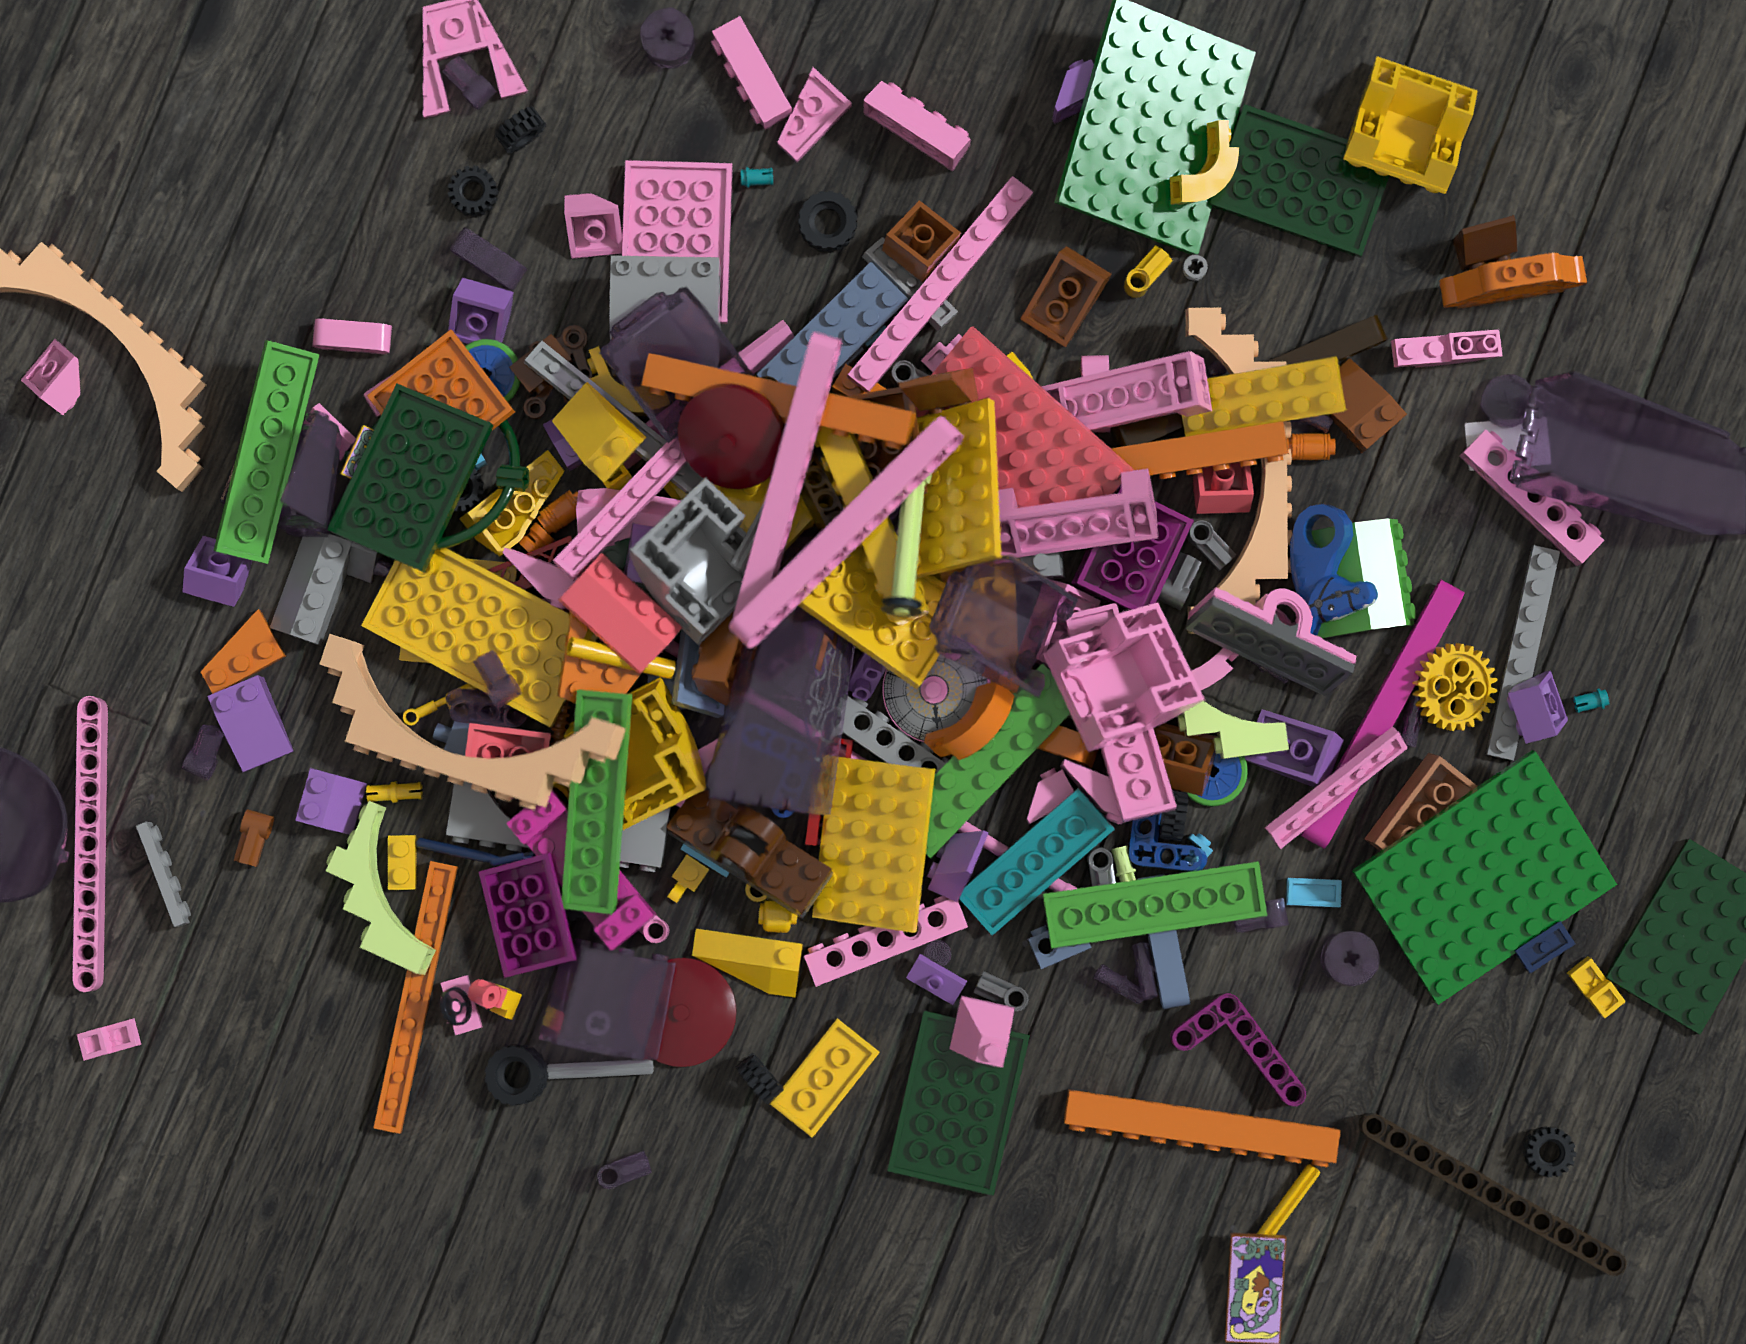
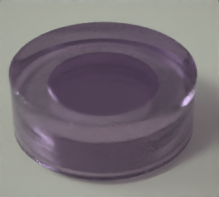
[924,940,951,967]

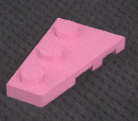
[777,67,852,162]

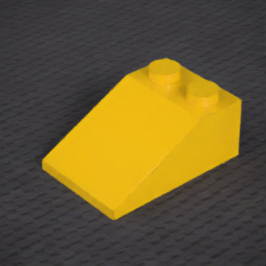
[552,382,647,483]

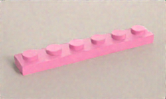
[1265,726,1407,849]

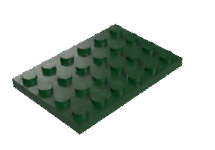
[1209,104,1389,258]
[327,383,494,573]
[1605,839,1746,1035]
[887,1011,1030,1196]

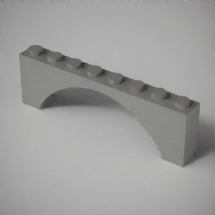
[446,781,672,872]

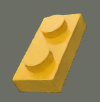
[388,835,417,890]

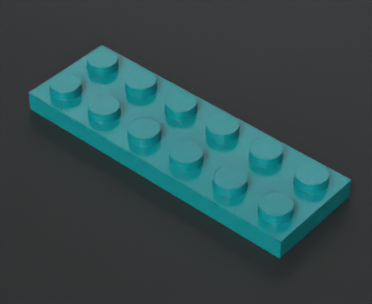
[959,787,1115,935]

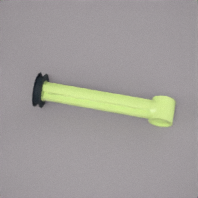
[881,473,932,617]

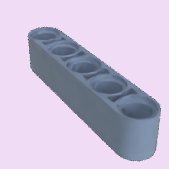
[1137,874,1190,1010]

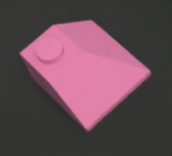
[564,193,623,258]
[21,339,80,415]
[950,996,1015,1068]

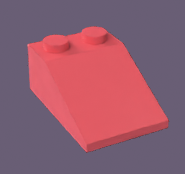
[1193,462,1254,514]
[465,723,551,759]

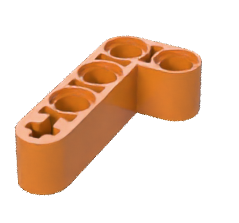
[1037,726,1099,768]

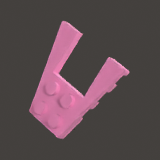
[423,0,528,118]

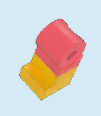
[468,979,522,1020]

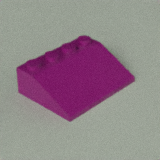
[1071,485,1194,610]
[479,853,576,978]

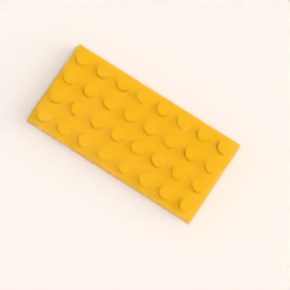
[361,548,599,727]

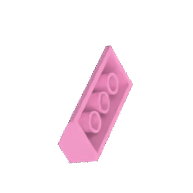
[864,81,971,171]

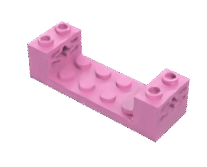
[1042,351,1212,432]
[996,469,1158,561]

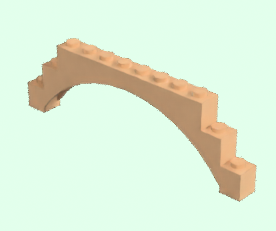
[0,242,206,492]
[1185,308,1292,634]
[320,634,626,810]

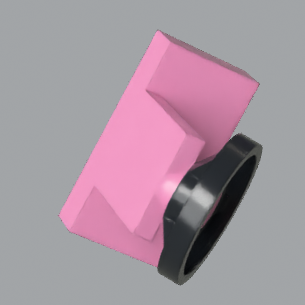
[440,975,483,1035]

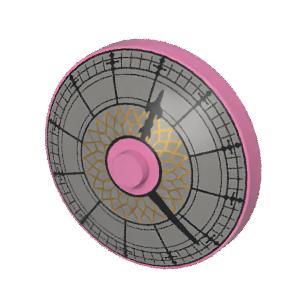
[883,637,990,742]

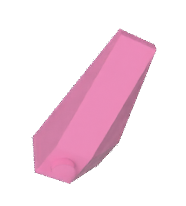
[576,488,682,547]

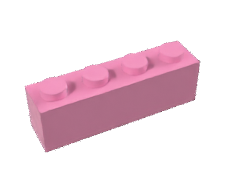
[711,16,792,129]

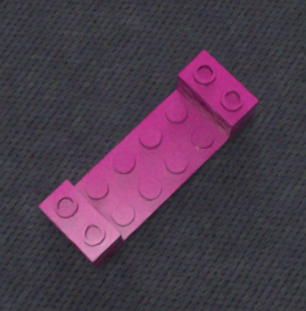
[506,789,657,951]

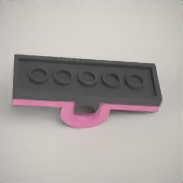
[1185,588,1356,696]

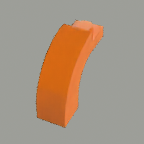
[924,680,1014,760]

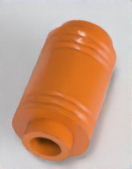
[1287,433,1335,460]
[536,490,578,534]

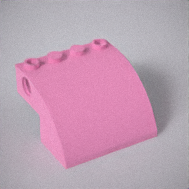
[1043,602,1205,752]

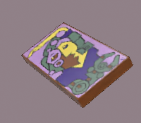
[1224,1233,1286,1344]

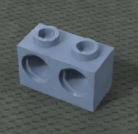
[1028,925,1091,969]

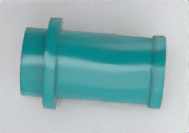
[740,167,773,188]
[1573,688,1609,713]

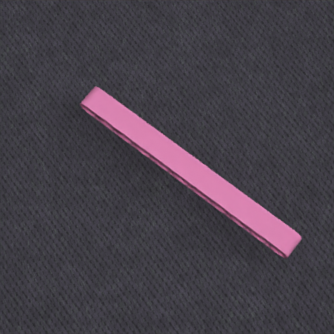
[733,332,842,619]
[729,417,963,648]
[73,696,108,992]

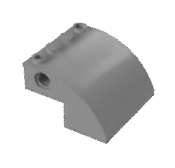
[610,256,721,377]
[629,478,748,645]

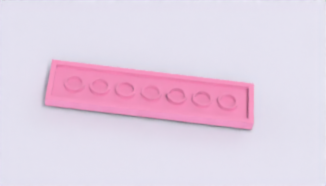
[1063,603,1176,822]

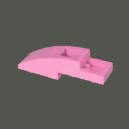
[1391,330,1502,368]

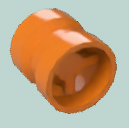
[518,522,555,558]

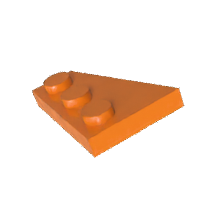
[201,609,286,694]

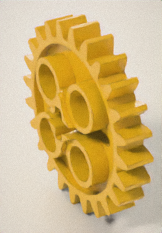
[1412,643,1497,731]

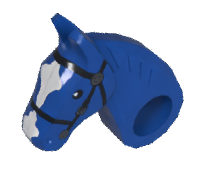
[1290,504,1378,636]

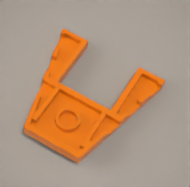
[557,612,641,704]

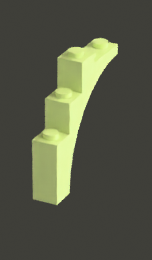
[1178,701,1289,759]
[326,801,436,975]

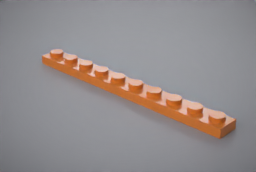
[374,861,458,1134]

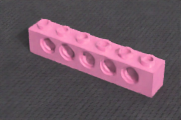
[1459,429,1604,566]
[804,896,968,986]

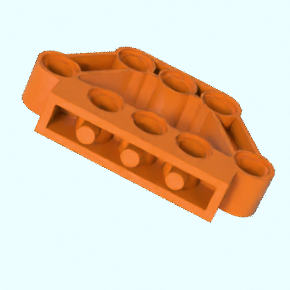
[1439,253,1587,309]

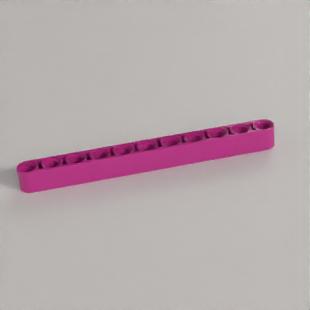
[1300,579,1465,849]

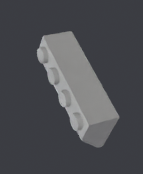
[270,527,352,646]

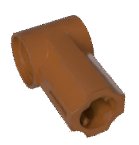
[234,809,274,867]

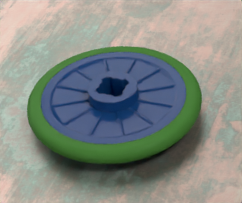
[465,339,520,402]
[1188,736,1248,806]

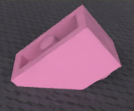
[1026,768,1074,824]

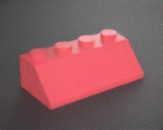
[558,553,683,674]

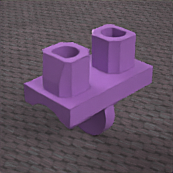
[846,652,886,701]

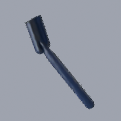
[415,838,535,866]

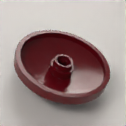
[678,383,785,489]
[628,958,737,1067]

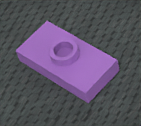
[906,954,967,1005]

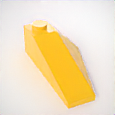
[459,450,564,557]
[692,929,803,997]

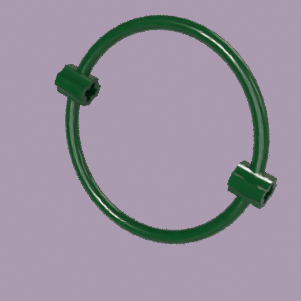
[343,419,530,549]

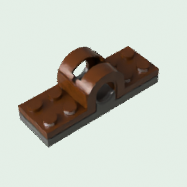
[666,789,833,919]

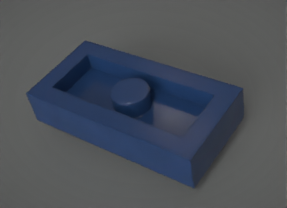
[1514,921,1575,973]

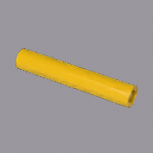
[566,637,676,679]

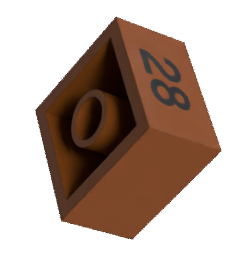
[882,200,961,282]

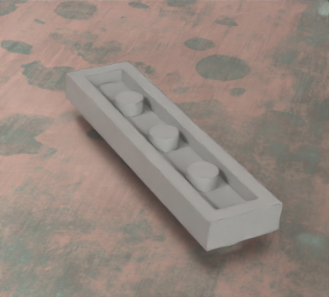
[862,237,958,331]
[136,822,191,927]

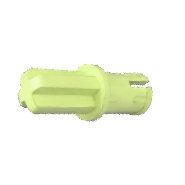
[1111,846,1136,882]

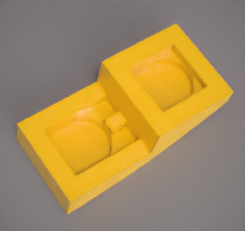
[1567,956,1626,1019]

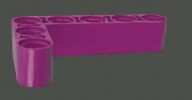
[1170,993,1306,1106]

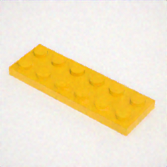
[1182,356,1346,437]

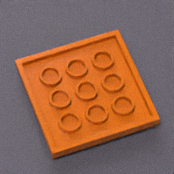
[367,329,515,430]

